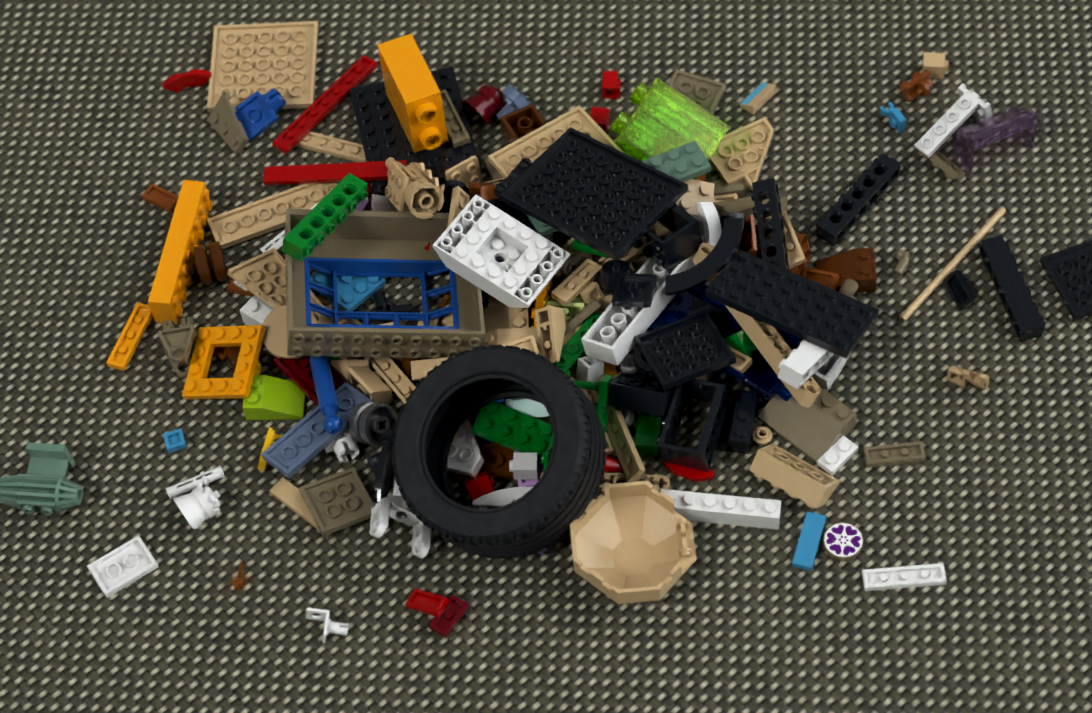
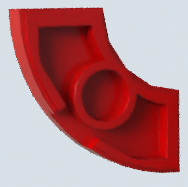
[162,69,211,93]
[662,459,714,481]

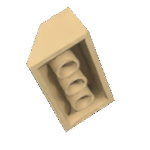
[749,443,840,509]

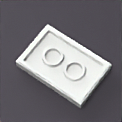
[87,535,159,598]

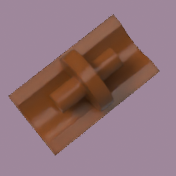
[899,69,933,103]

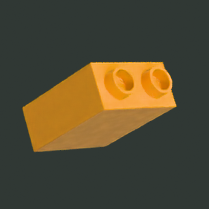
[377,34,449,153]

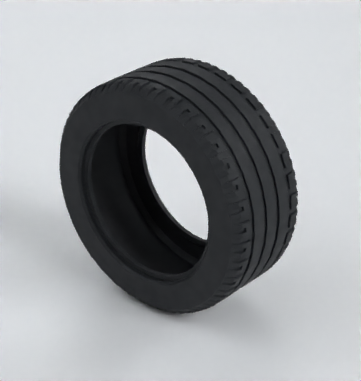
[391,345,606,559]

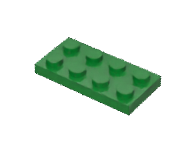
[471,401,553,461]

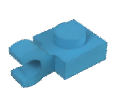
[880,102,907,134]

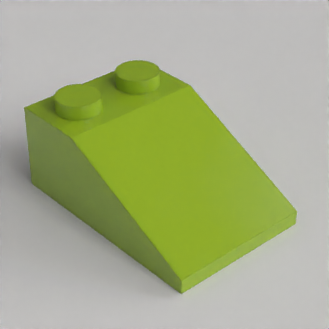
[243,375,306,420]

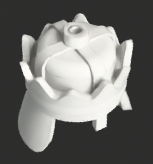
[173,482,221,529]

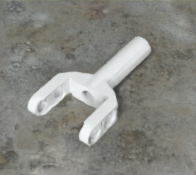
[370,469,431,558]

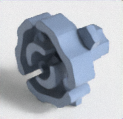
[496,83,538,120]

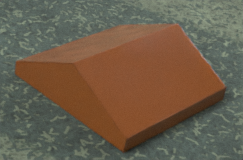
[735,215,757,257]

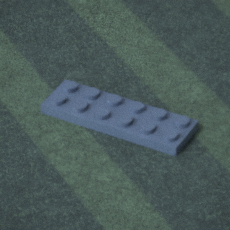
[261,382,373,478]

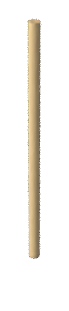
[899,207,1006,322]

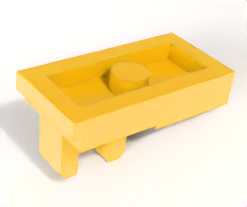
[257,427,283,471]

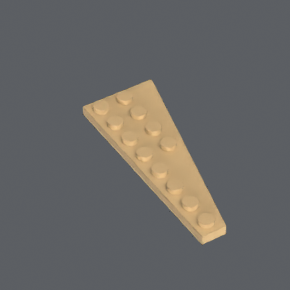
[228,248,353,360]

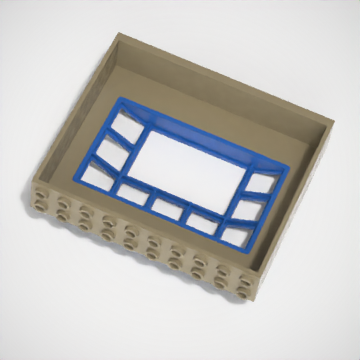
[284,209,485,359]

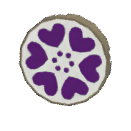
[823,522,864,561]

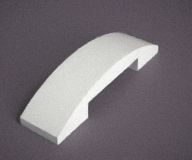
[697,202,722,247]

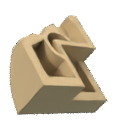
[947,365,989,390]

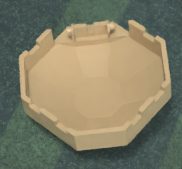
[570,481,696,604]

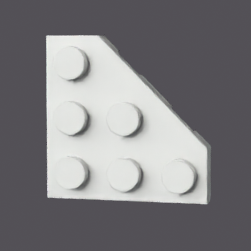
[447,418,484,477]

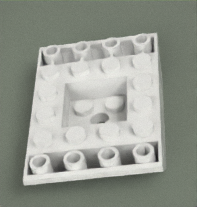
[433,195,570,308]

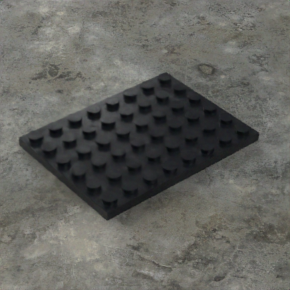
[350,66,482,196]
[499,127,688,261]

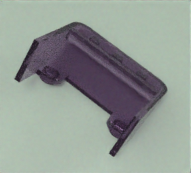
[954,106,1038,173]

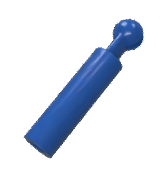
[309,356,343,434]

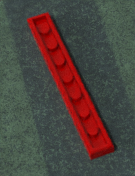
[272,55,378,154]
[263,160,408,185]

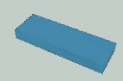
[792,511,826,571]

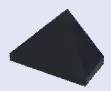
[943,269,978,311]

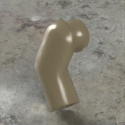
[894,250,910,275]

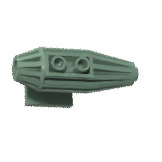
[0,442,83,515]

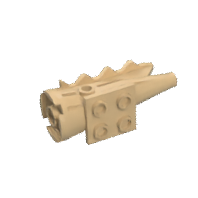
[385,157,445,219]

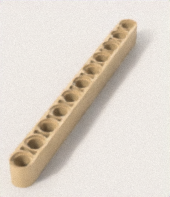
[693,243,821,408]

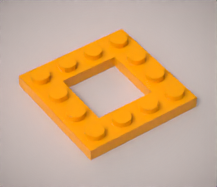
[182,325,266,399]

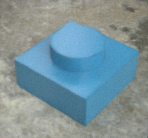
[163,428,187,453]

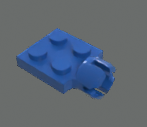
[235,88,286,141]

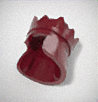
[461,83,506,124]

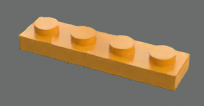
[106,302,153,371]

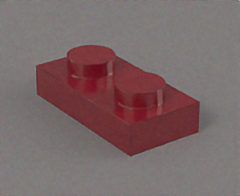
[429,594,470,638]

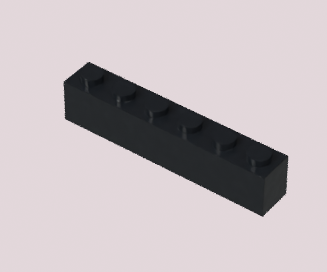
[979,235,1045,342]

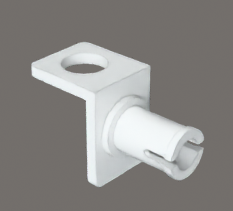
[306,608,349,643]

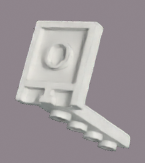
[914,83,994,158]

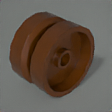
[193,241,229,286]

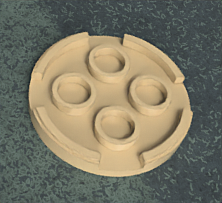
[262,305,318,359]

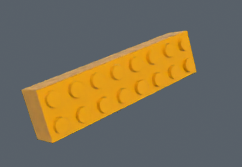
[148,180,213,324]

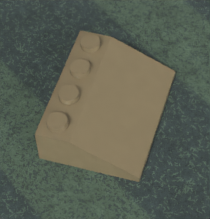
[758,383,857,463]

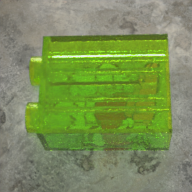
[609,77,730,180]

